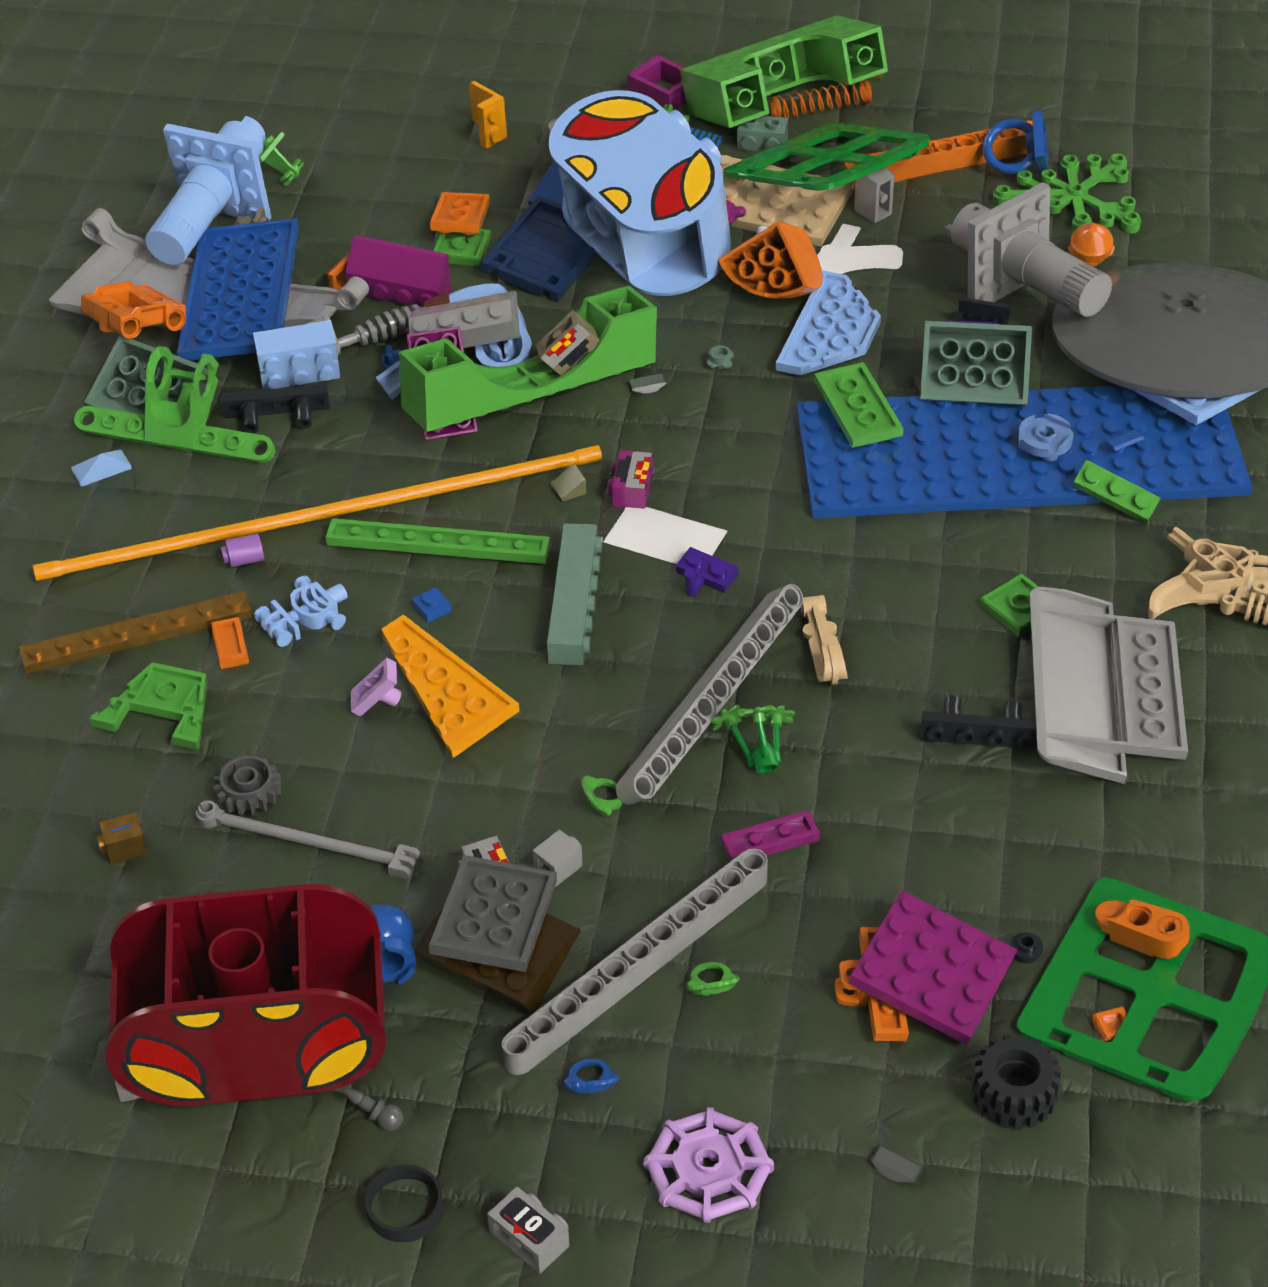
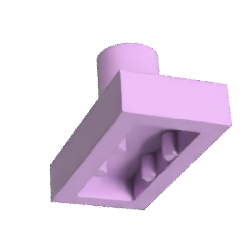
[351,658,401,717]

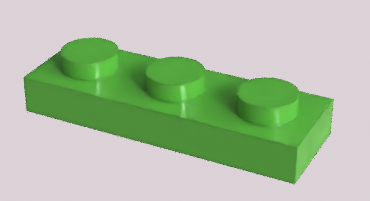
[1072,460,1161,524]

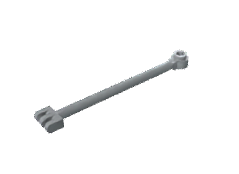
[196,800,420,879]

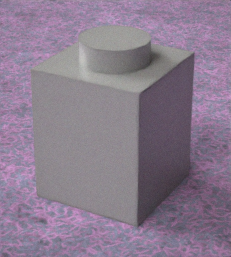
[532,829,583,887]

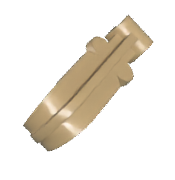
[800,595,848,685]

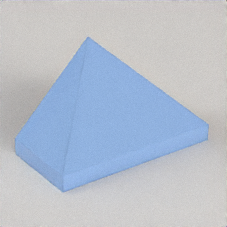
[71,449,132,487]

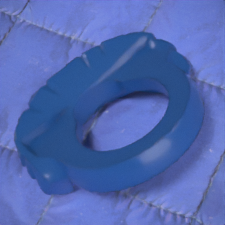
[563,1059,619,1094]

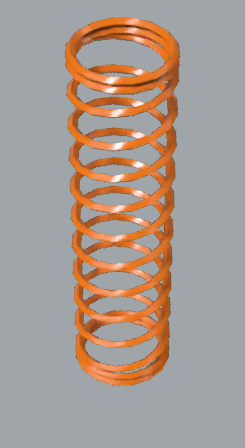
[770,79,872,118]

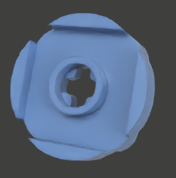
[1018,414,1074,461]

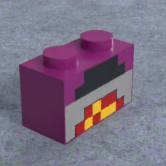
[608,450,653,509]

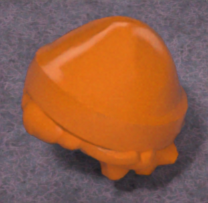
[1068,223,1115,267]

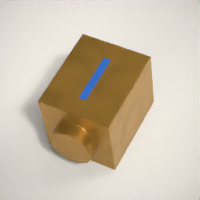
[97,812,147,864]

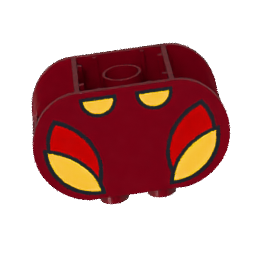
[106,884,386,1106]

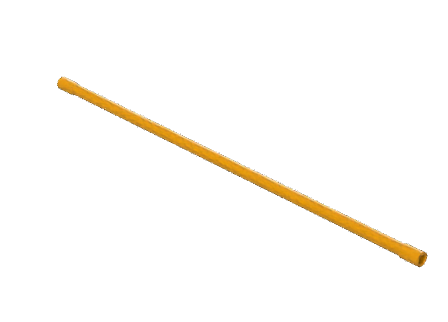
[33,445,602,582]

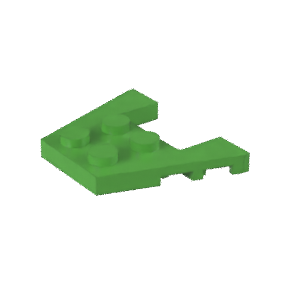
[90,662,208,750]

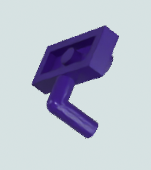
[676,547,739,597]

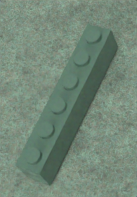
[547,523,603,665]

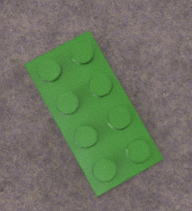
[814,362,903,448]

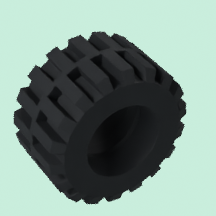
[972,1035,1061,1129]

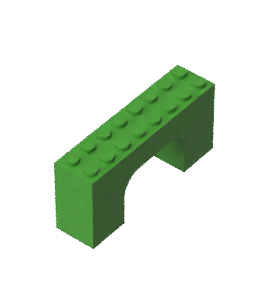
[680,15,888,128]

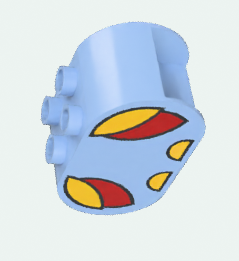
[549,90,731,296]

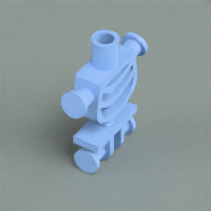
[254,576,348,647]

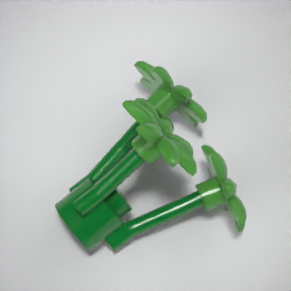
[711,705,795,774]

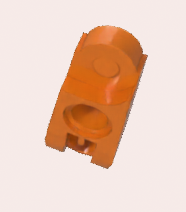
[1095,899,1190,959]

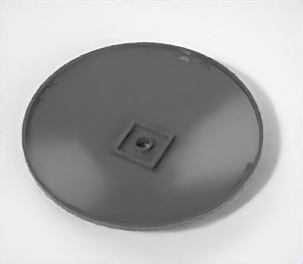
[1052,263,1268,398]

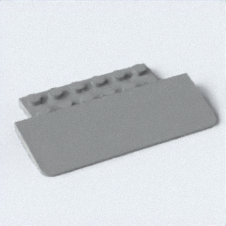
[1029,587,1188,784]

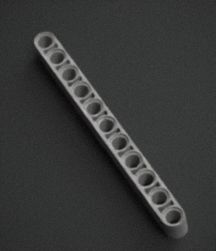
[616,584,803,805]
[502,849,768,1075]

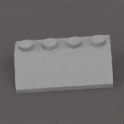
[409,290,520,348]

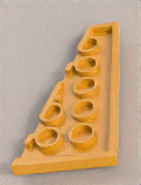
[381,615,520,758]

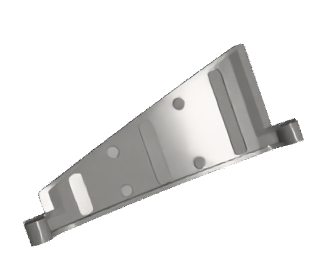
[49,208,369,329]

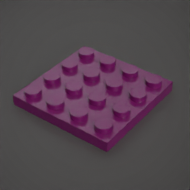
[848,890,1017,1046]

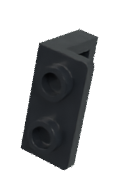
[955,297,1010,325]

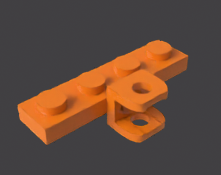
[834,927,909,1042]

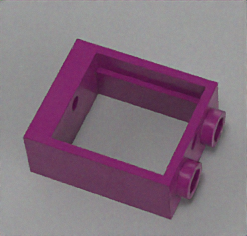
[627,55,686,110]

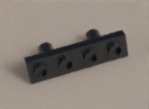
[221,384,330,434]
[920,695,1037,749]

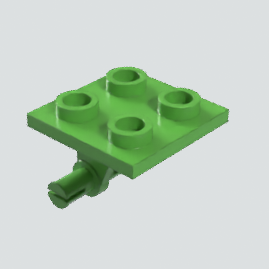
[259,132,304,186]

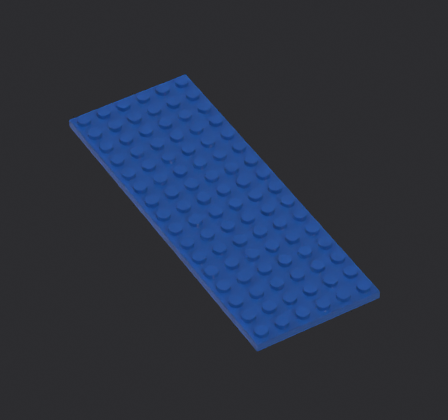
[797,386,1252,519]

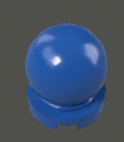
[370,903,416,985]

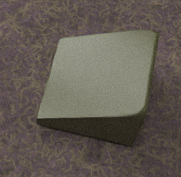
[550,464,587,502]

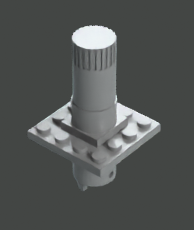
[944,182,1112,317]

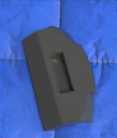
[628,373,666,394]
[871,1146,922,1183]

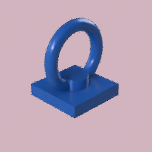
[983,110,1048,175]

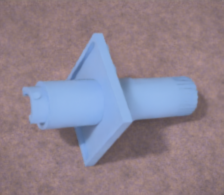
[145,116,271,265]

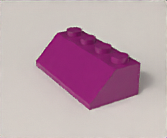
[346,235,452,307]

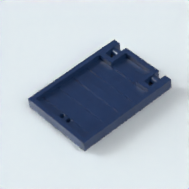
[480,196,597,303]

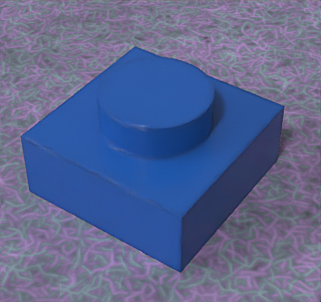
[411,587,452,623]

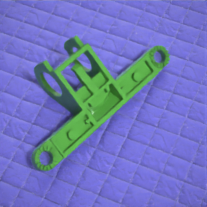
[74,346,276,464]

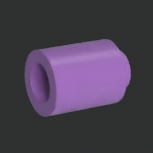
[221,533,264,567]

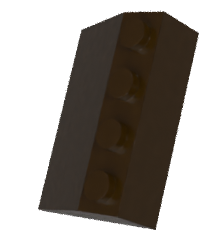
[414,909,581,1015]

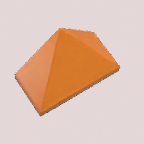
[324,253,350,290]

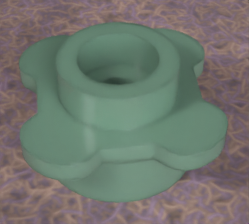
[707,345,734,369]

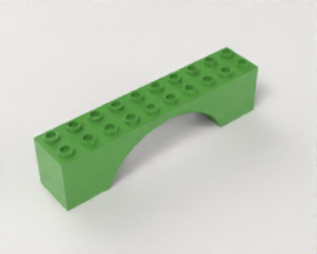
[399,285,657,432]

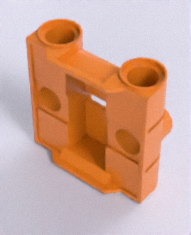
[81,281,186,339]

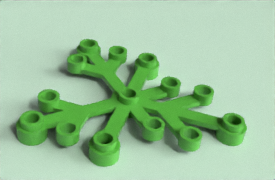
[992,153,1141,234]

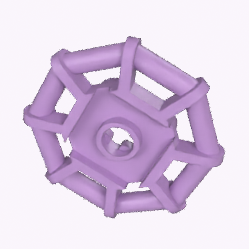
[643,1107,774,1223]

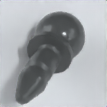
[344,1088,403,1131]

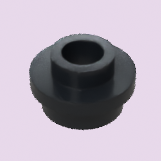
[1010,932,1043,964]

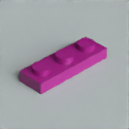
[721,810,820,862]

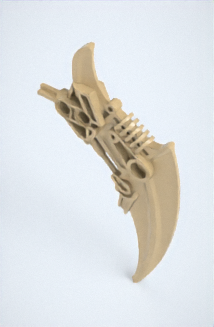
[1148,527,1268,626]

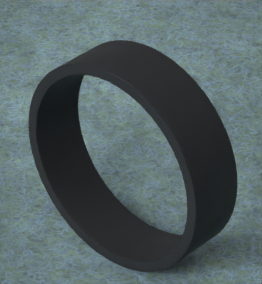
[365,1164,443,1242]

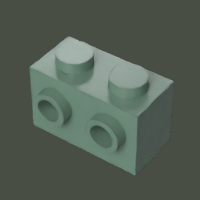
[737,116,788,152]

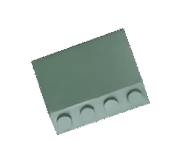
[920,321,1032,406]
[84,335,208,415]

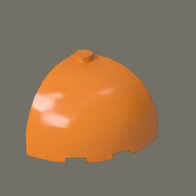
[718,221,823,299]

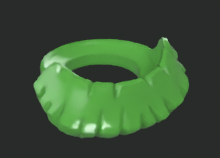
[581,775,623,817]
[686,962,740,996]

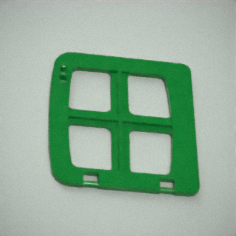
[723,123,930,191]
[1016,877,1268,1101]

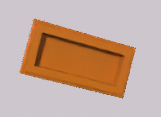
[211,617,249,669]

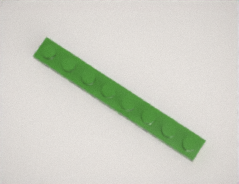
[326,518,550,564]

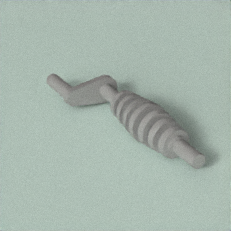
[307,304,425,355]

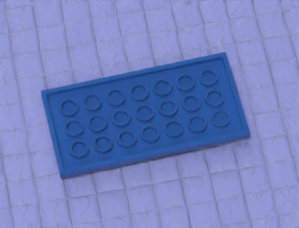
[177,218,299,360]

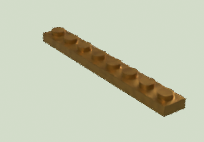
[19,591,253,674]

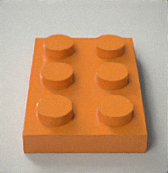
[430,192,490,235]

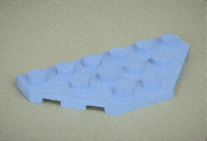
[776,270,881,376]

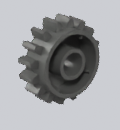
[213,756,282,816]

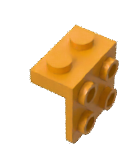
[469,81,507,149]

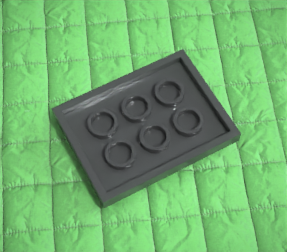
[429,855,557,972]

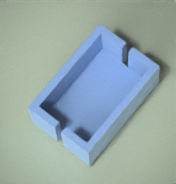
[253,320,340,390]

